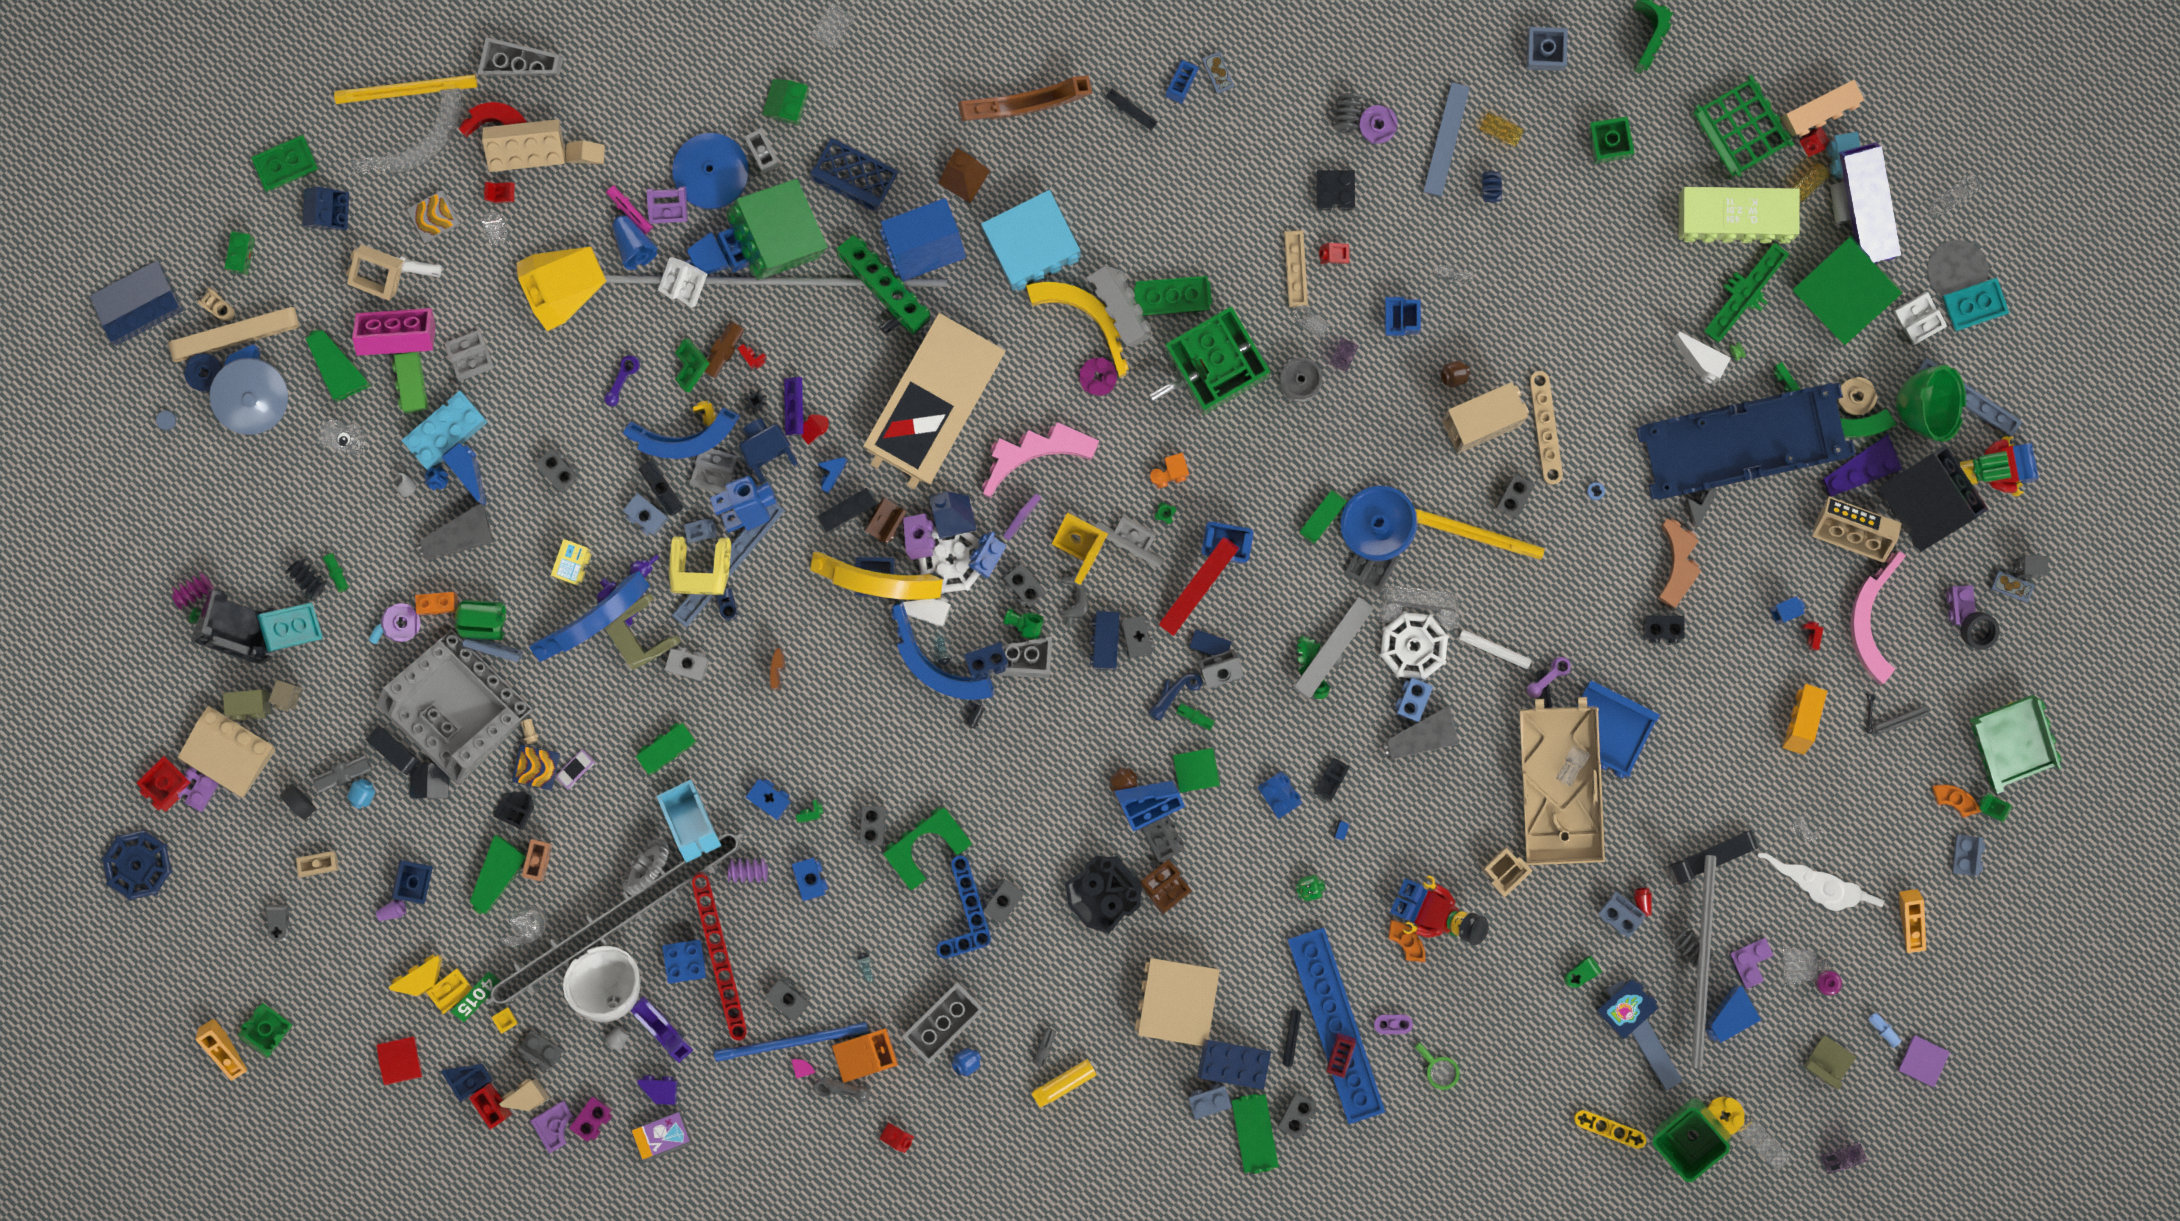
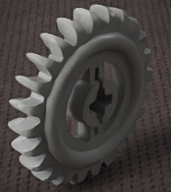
[621,839,669,895]

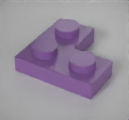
[1729,938,1774,989]

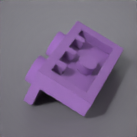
[1946,585,1976,626]

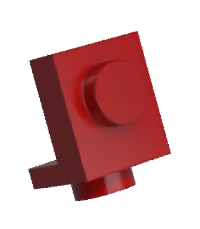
[484,182,515,204]
[879,1122,914,1153]

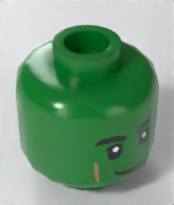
[1296,875,1326,902]

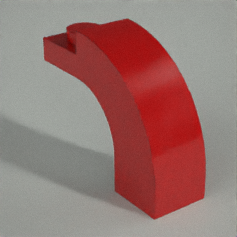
[458,102,528,138]

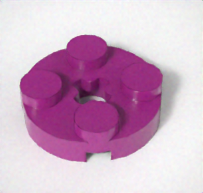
[1079,358,1117,396]

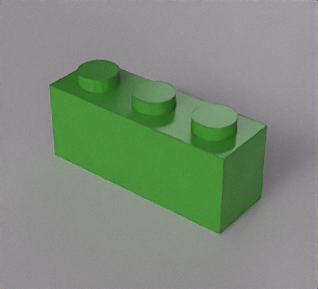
[392,352,429,414]

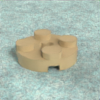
[1837,377,1877,416]

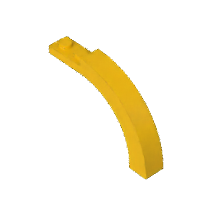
[1026,282,1129,378]
[810,552,943,600]

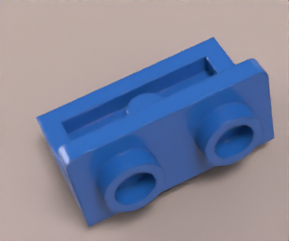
[1258,771,1302,819]

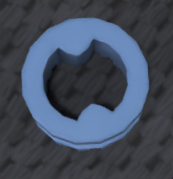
[1587,482,1605,500]

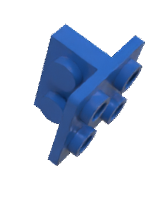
[663,940,706,984]

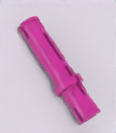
[606,185,653,235]

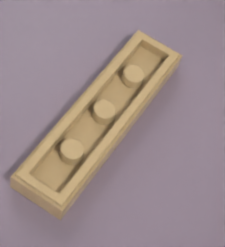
[1284,230,1308,308]

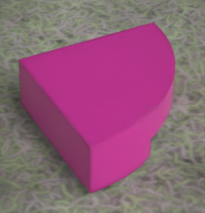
[791,1059,816,1078]

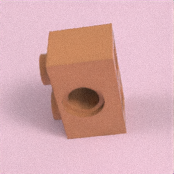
[522,839,553,881]

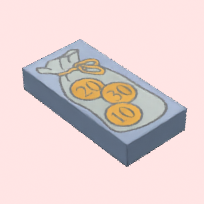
[1202,52,1234,94]
[1991,571,2035,603]

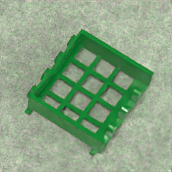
[1690,74,1794,180]

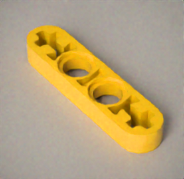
[1574,1110,1647,1149]

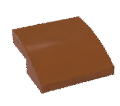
[770,648,786,691]

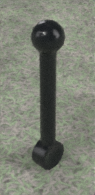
[1866,694,1876,734]

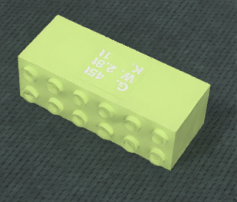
[1679,187,1800,244]

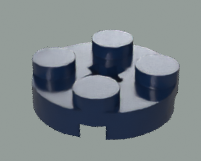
[184,354,223,392]

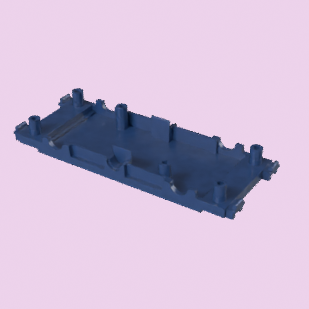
[1636,383,1856,500]

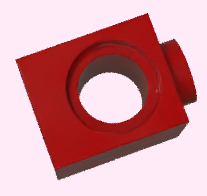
[1799,126,1830,157]

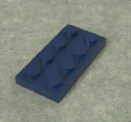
[1197,1039,1271,1090]

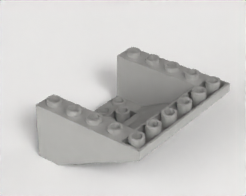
[376,629,533,785]

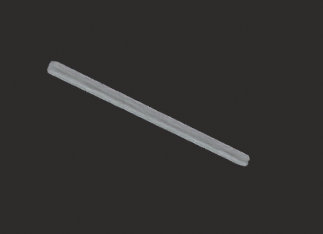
[1691,855,1716,1069]

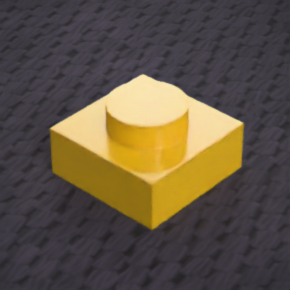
[491,1007,519,1034]

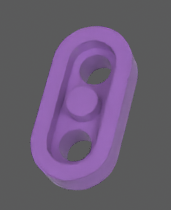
[1374,1014,1413,1034]

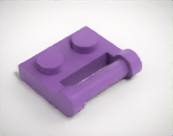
[647,187,688,224]

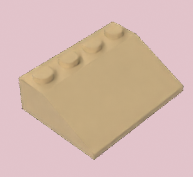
[178,706,276,798]

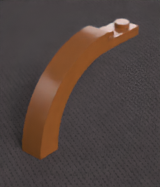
[958,75,1093,121]

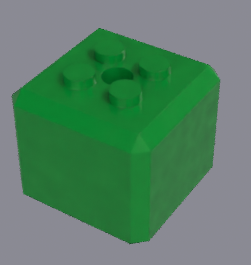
[1653,1098,1731,1183]

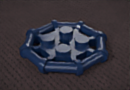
[101,829,173,901]

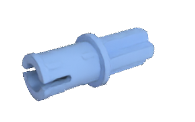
[1868,1013,1902,1048]

